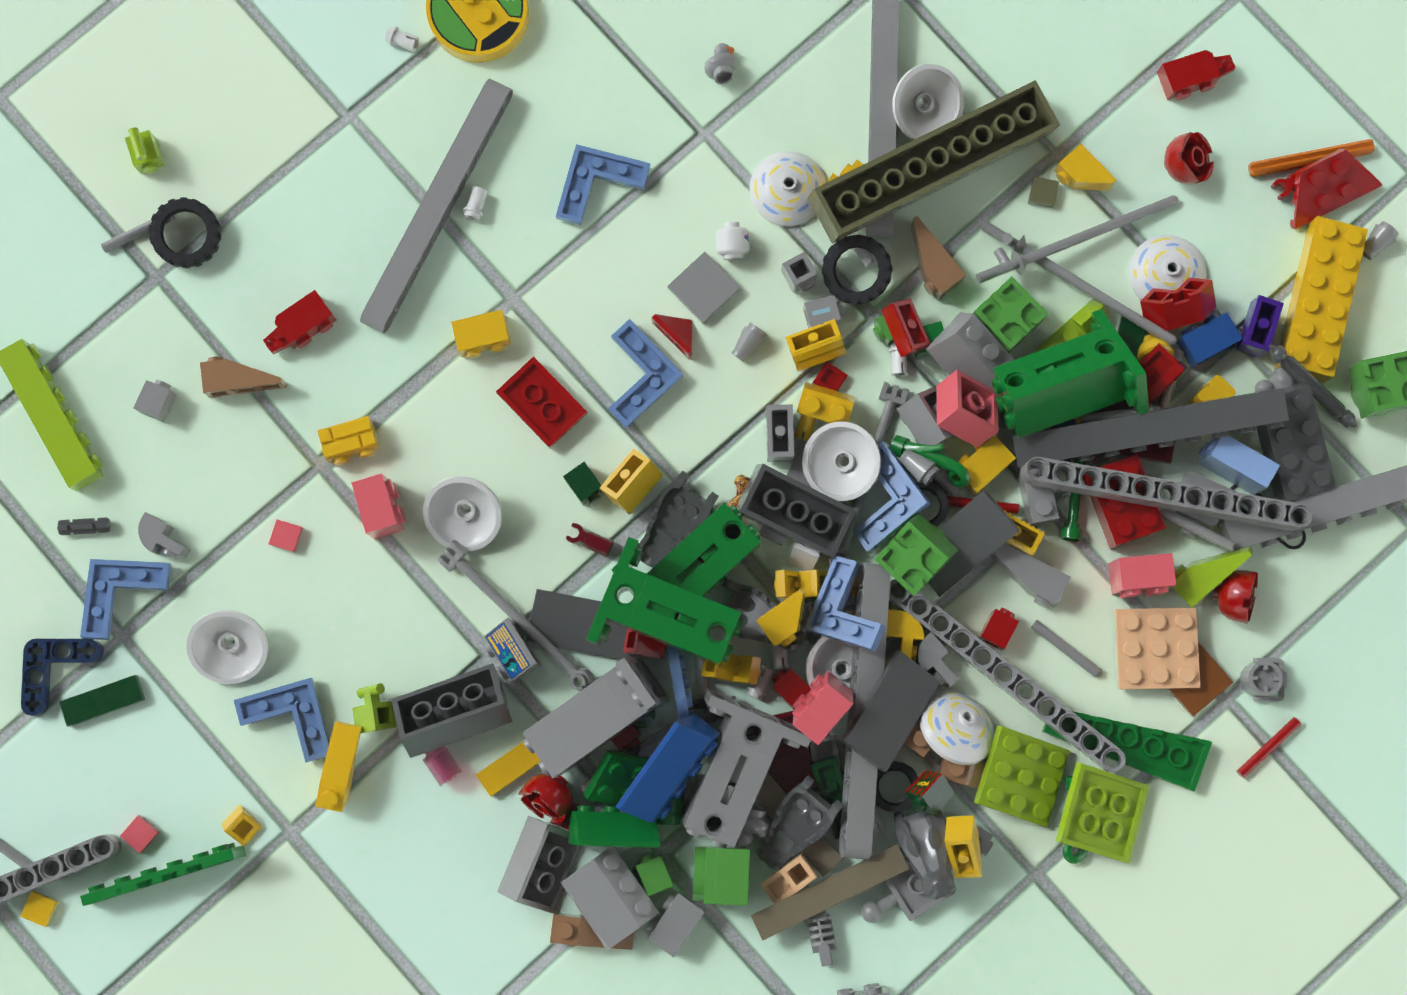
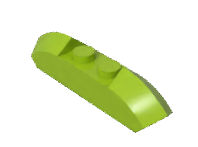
[1031,300,1110,354]

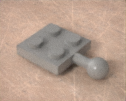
[861,858,955,923]

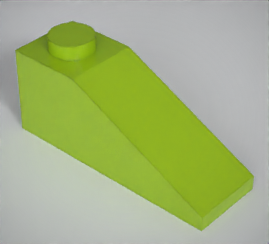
[1172,546,1253,607]

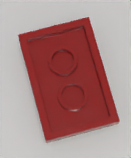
[496,356,588,449]

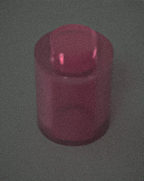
[422,746,462,787]

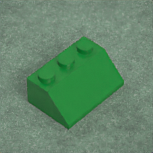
[569,805,660,848]

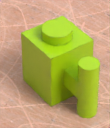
[124,127,165,174]
[352,683,397,734]

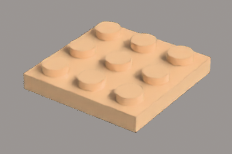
[1114,608,1200,690]

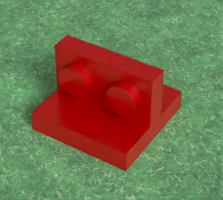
[1139,343,1188,406]

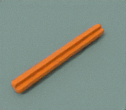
[1248,139,1375,177]

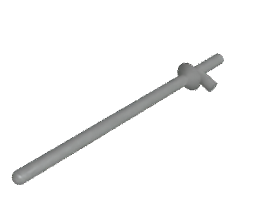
[976,195,1178,284]
[978,219,1177,345]

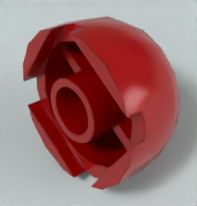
[1164,132,1214,185]
[1213,570,1258,624]
[518,774,573,826]

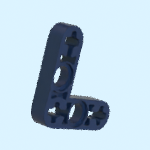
[21,638,104,716]

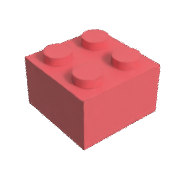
[936,370,999,447]
[351,473,407,540]
[1108,553,1176,599]
[792,670,853,745]

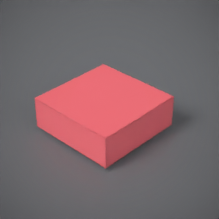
[268,519,303,552]
[120,815,160,854]

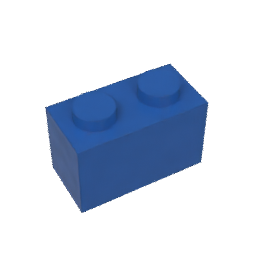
[1176,312,1243,369]

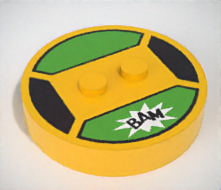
[426,0,529,63]

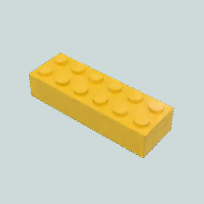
[1274,216,1368,383]

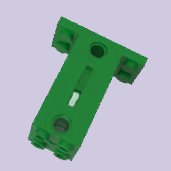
[991,309,1149,438]
[611,503,761,597]
[586,537,744,667]

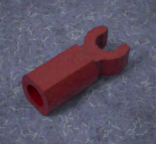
[566,523,614,557]

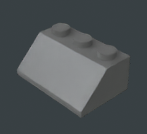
[925,312,1014,390]
[497,816,582,914]
[560,846,659,950]

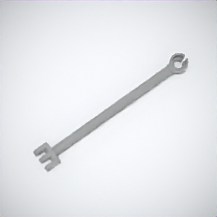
[828,381,909,567]
[438,540,594,691]

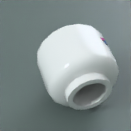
[716,222,750,260]

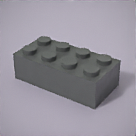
[1256,383,1336,501]
[736,463,856,559]
[391,663,513,758]

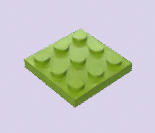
[974,725,1070,827]
[1055,762,1150,864]

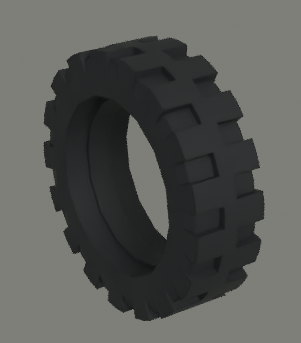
[148,197,221,269]
[822,235,893,305]

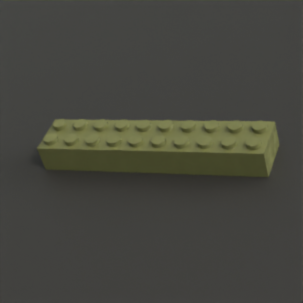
[808,80,1060,244]

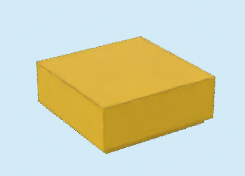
[20,891,59,927]

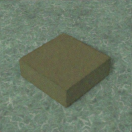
[1028,176,1059,208]

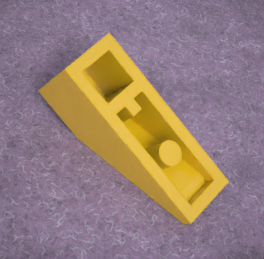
[315,721,362,812]

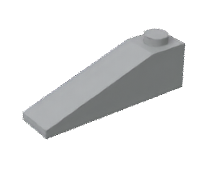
[990,543,1071,608]

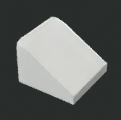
[788,543,820,571]

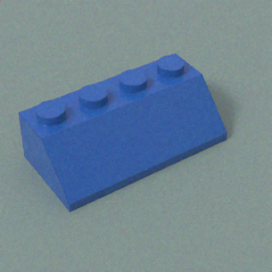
[615,714,721,823]

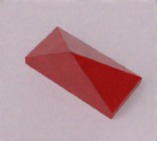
[651,314,692,359]

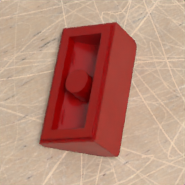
[882,298,930,357]

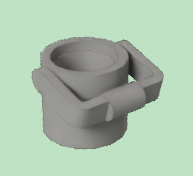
[1239,658,1288,702]

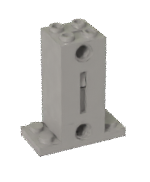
[522,656,671,778]
[681,688,811,848]

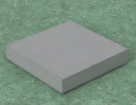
[667,251,740,324]

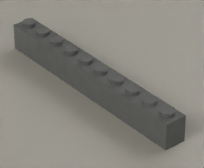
[1013,388,1289,470]

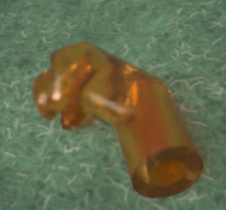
[726,474,750,507]

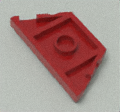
[1290,149,1382,229]

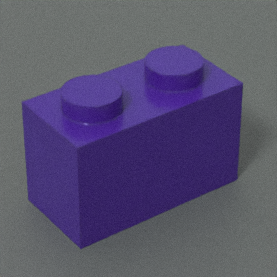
[1236,295,1284,358]

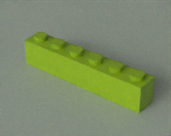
[0,339,104,491]

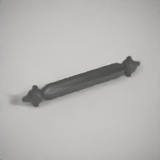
[1269,344,1357,428]

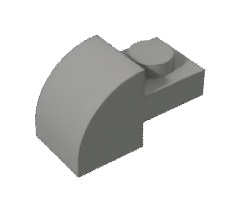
[138,512,191,559]
[916,632,959,688]

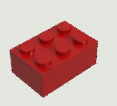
[1083,454,1166,549]

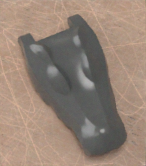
[640,470,719,568]
[722,578,807,651]
[756,776,843,871]
[894,810,956,900]

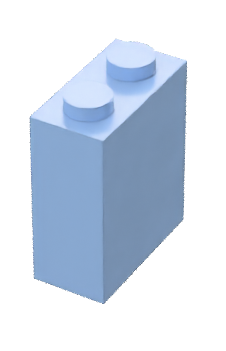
[1198,436,1280,495]

